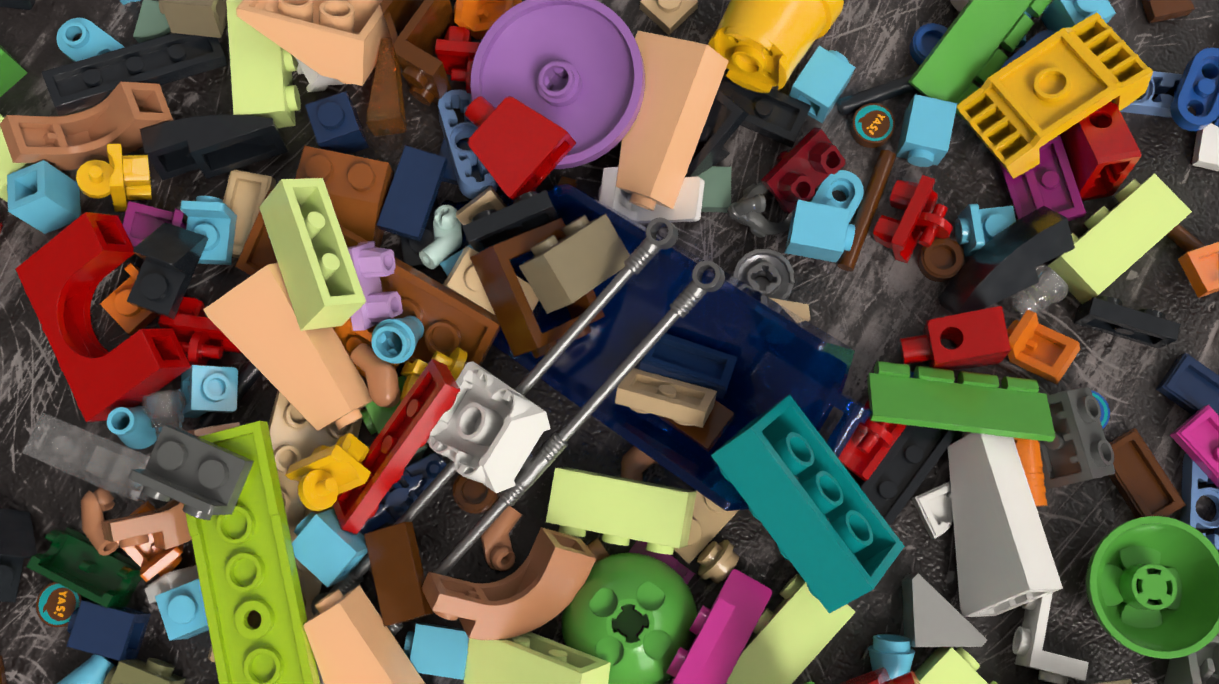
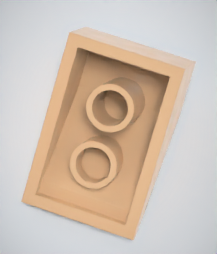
[236,0,391,86]

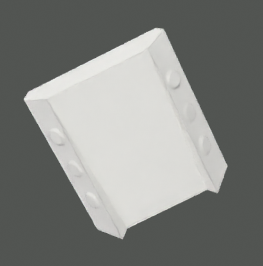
[427,361,550,493]

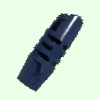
[359,451,447,535]

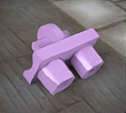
[348,241,403,331]

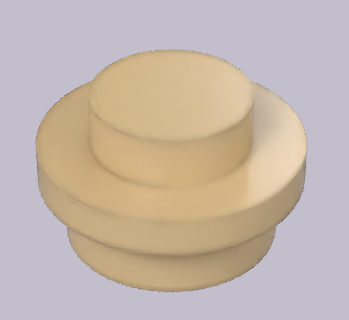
[697,540,739,583]

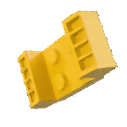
[957,12,1153,179]

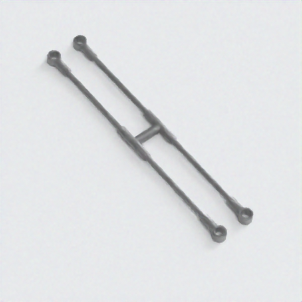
[311,217,725,636]

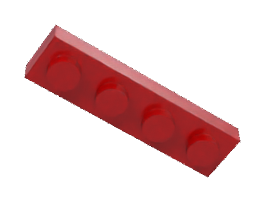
[333,359,460,534]

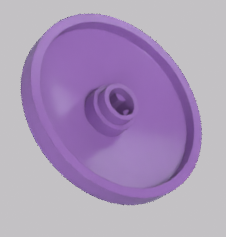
[470,0,645,169]

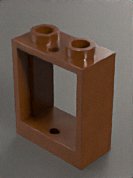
[470,218,605,359]

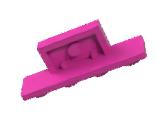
[666,569,772,684]

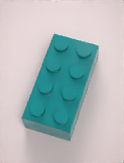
[711,394,905,614]

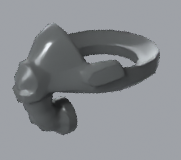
[727,182,792,238]

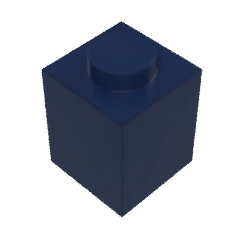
[305,91,369,154]
[66,600,151,661]

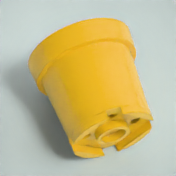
[708,0,844,93]

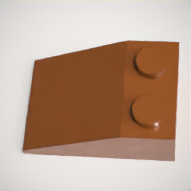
[295,146,395,248]

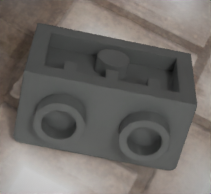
[1038,387,1115,490]
[128,425,254,520]

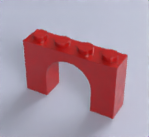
[15,212,191,422]

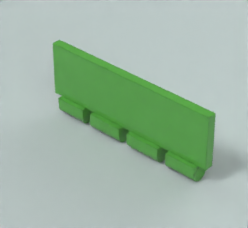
[908,0,1052,116]
[867,361,1056,442]

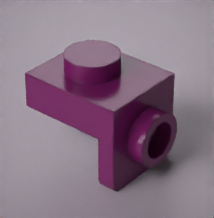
[123,201,187,248]

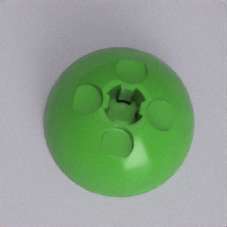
[1086,516,1219,659]
[561,553,697,684]

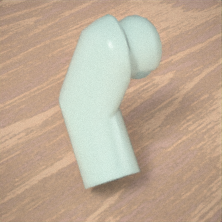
[419,205,462,269]

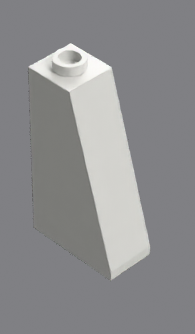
[948,432,1063,617]

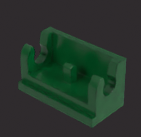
[26,527,141,608]

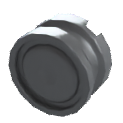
[731,249,795,315]

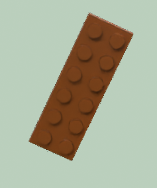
[235,189,501,366]

